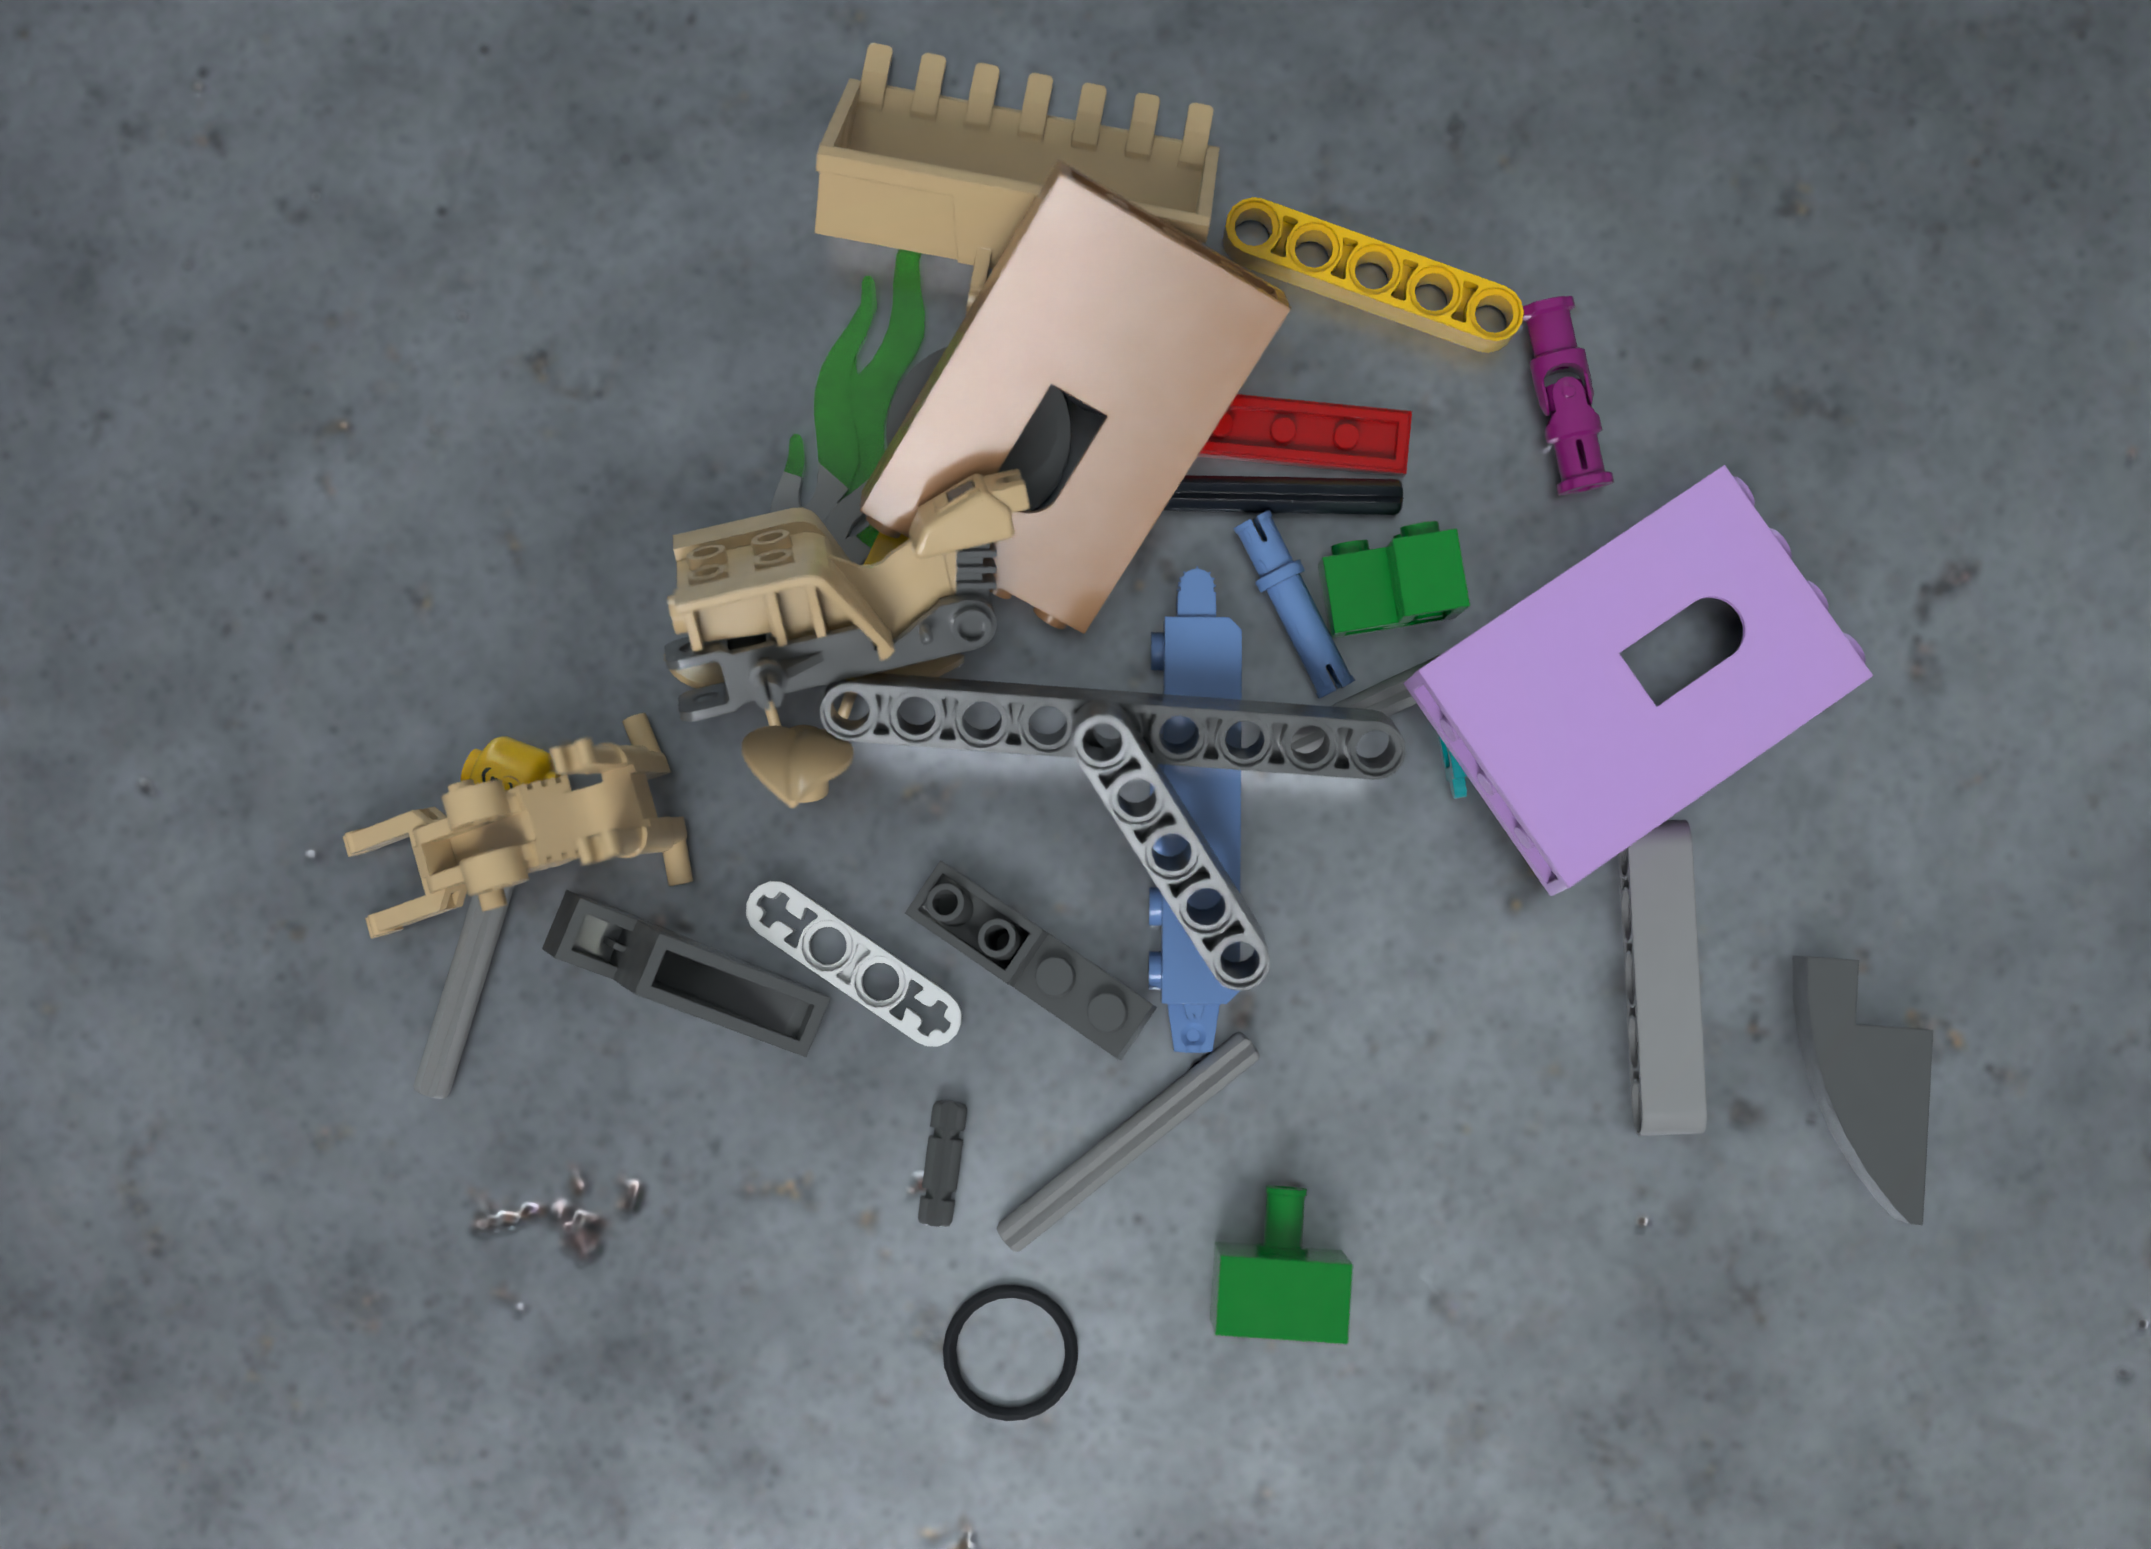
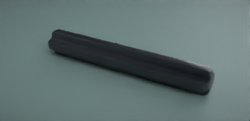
[1163,475,1403,515]

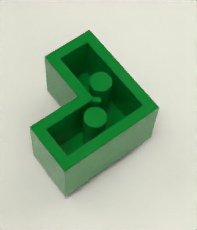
[1318,521,1470,639]

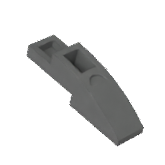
[905,860,1157,1060]

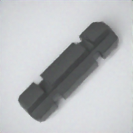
[918,1100,967,1227]

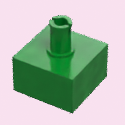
[1210,1185,1353,1344]

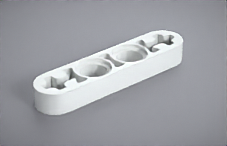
[746,881,962,1047]

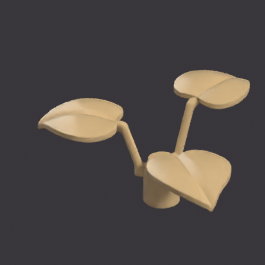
[664,653,965,808]

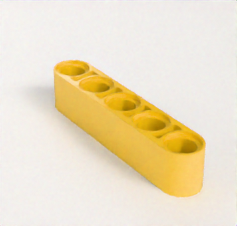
[1223,197,1524,353]

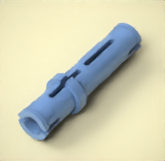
[1233,510,1355,699]

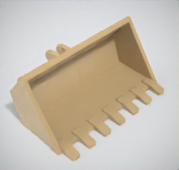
[815,43,1220,314]

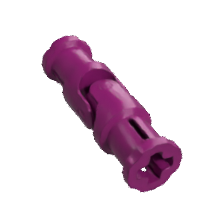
[1523,296,1614,496]

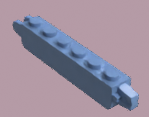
[1148,566,1242,1053]

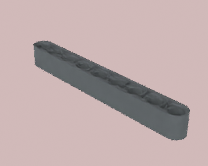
[820,673,1406,780]

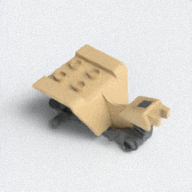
[665,469,1030,722]

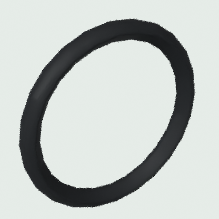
[943,1285,1078,1421]

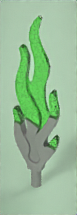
[770,249,925,565]

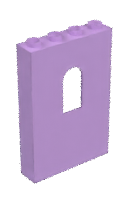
[1403,465,1873,896]

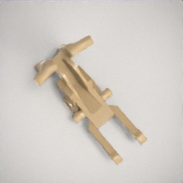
[343,713,693,939]

